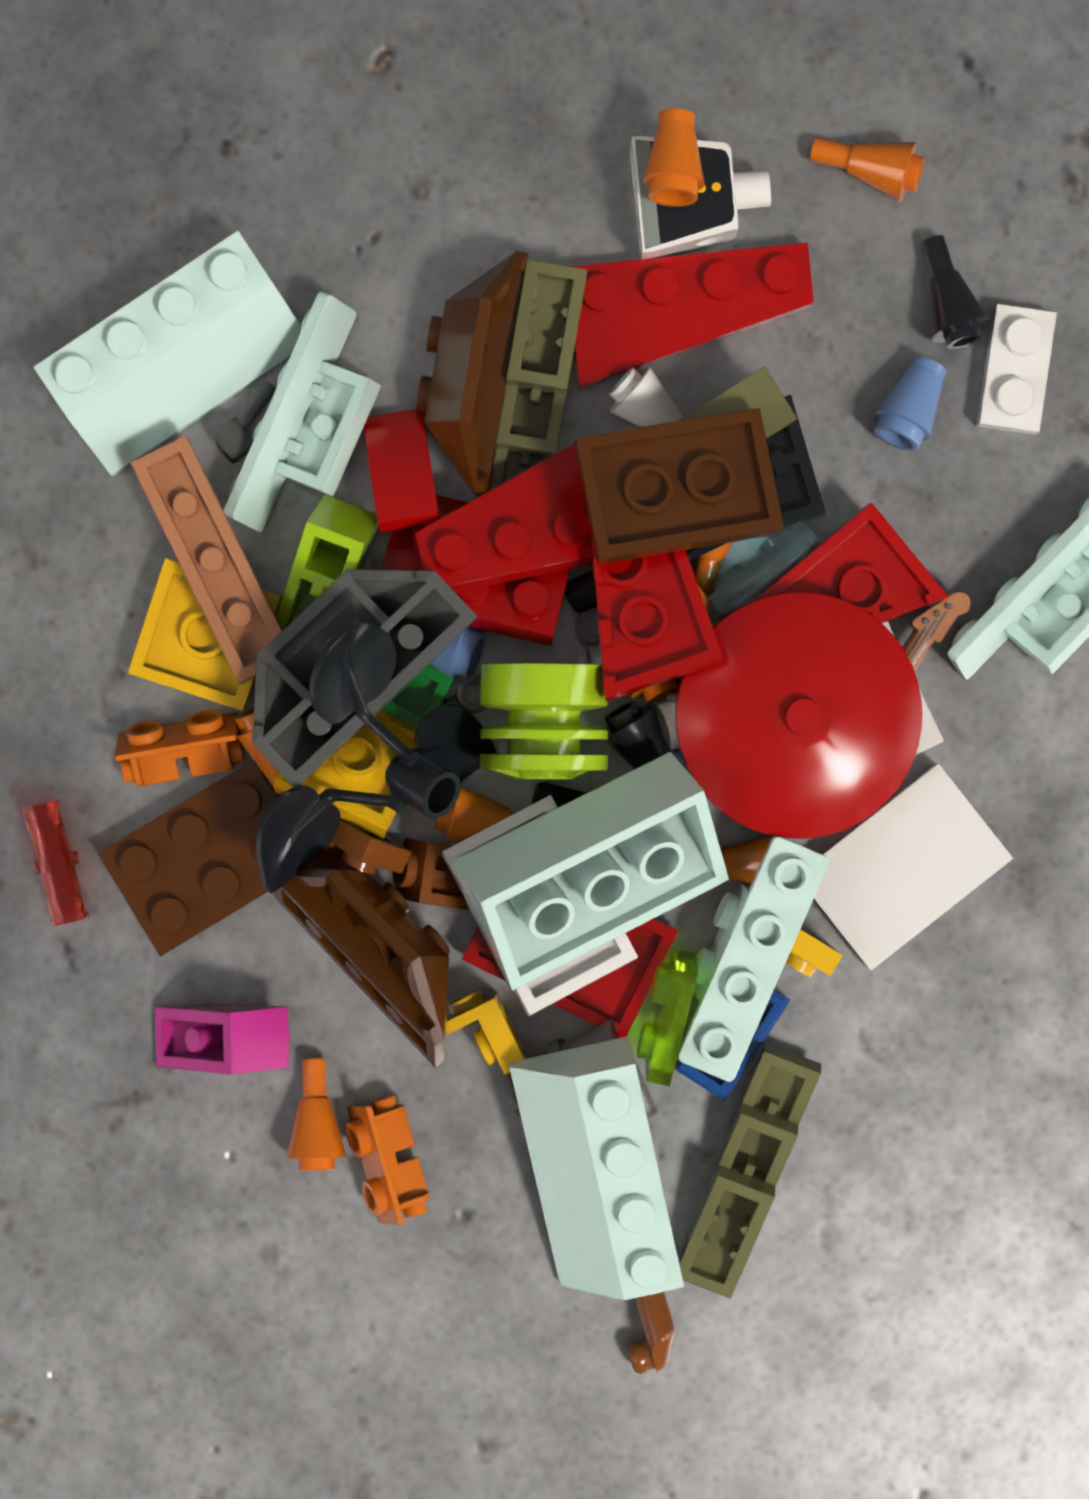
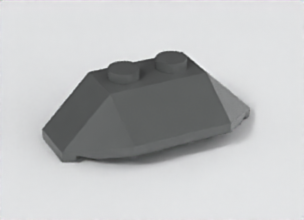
[252,570,478,787]

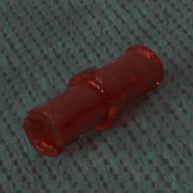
[21,799,90,926]

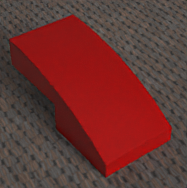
[364,409,440,532]

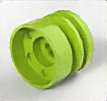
[480,663,608,779]

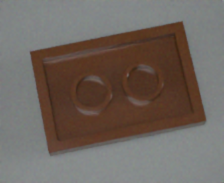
[574,408,784,565]
[98,760,278,957]

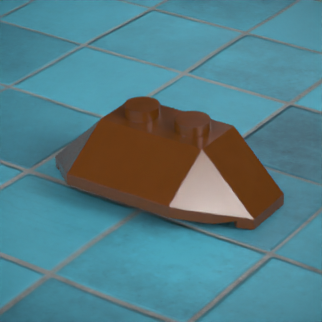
[416,251,529,498]
[275,868,450,1068]

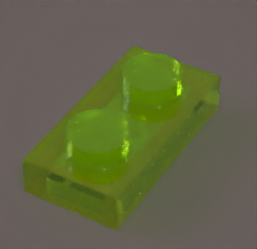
[636,948,698,1087]

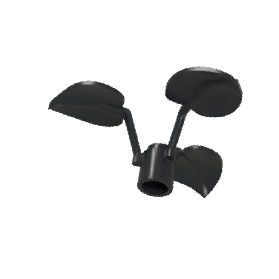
[256,620,497,894]

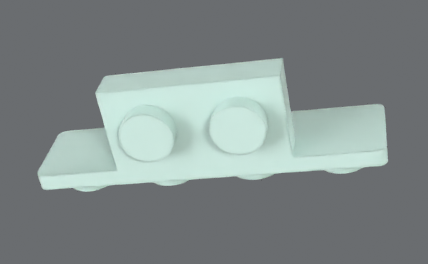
[224,291,381,532]
[947,498,1089,680]
[677,836,829,1082]

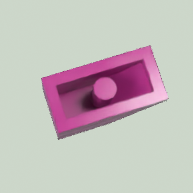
[155,1004,290,1075]

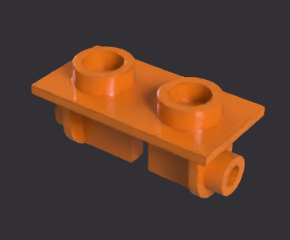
[115,710,245,787]
[346,1095,430,1225]

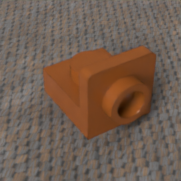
[306,819,412,875]
[393,838,470,910]

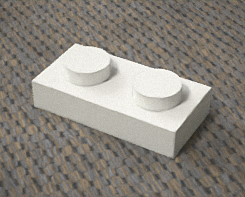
[976,304,1057,435]

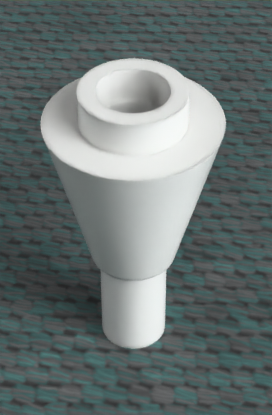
[609,366,684,427]

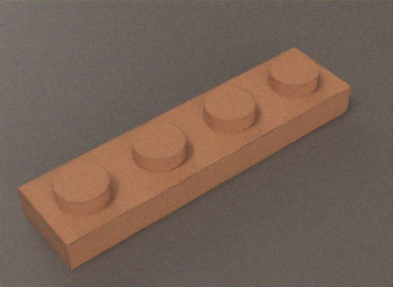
[130,436,283,684]

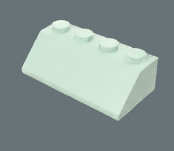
[33,231,301,477]
[451,752,729,991]
[509,1036,684,1300]

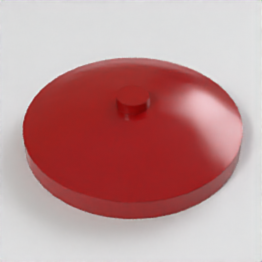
[675,592,923,839]

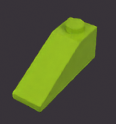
[277,494,378,630]

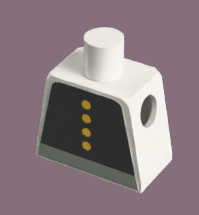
[630,136,771,259]

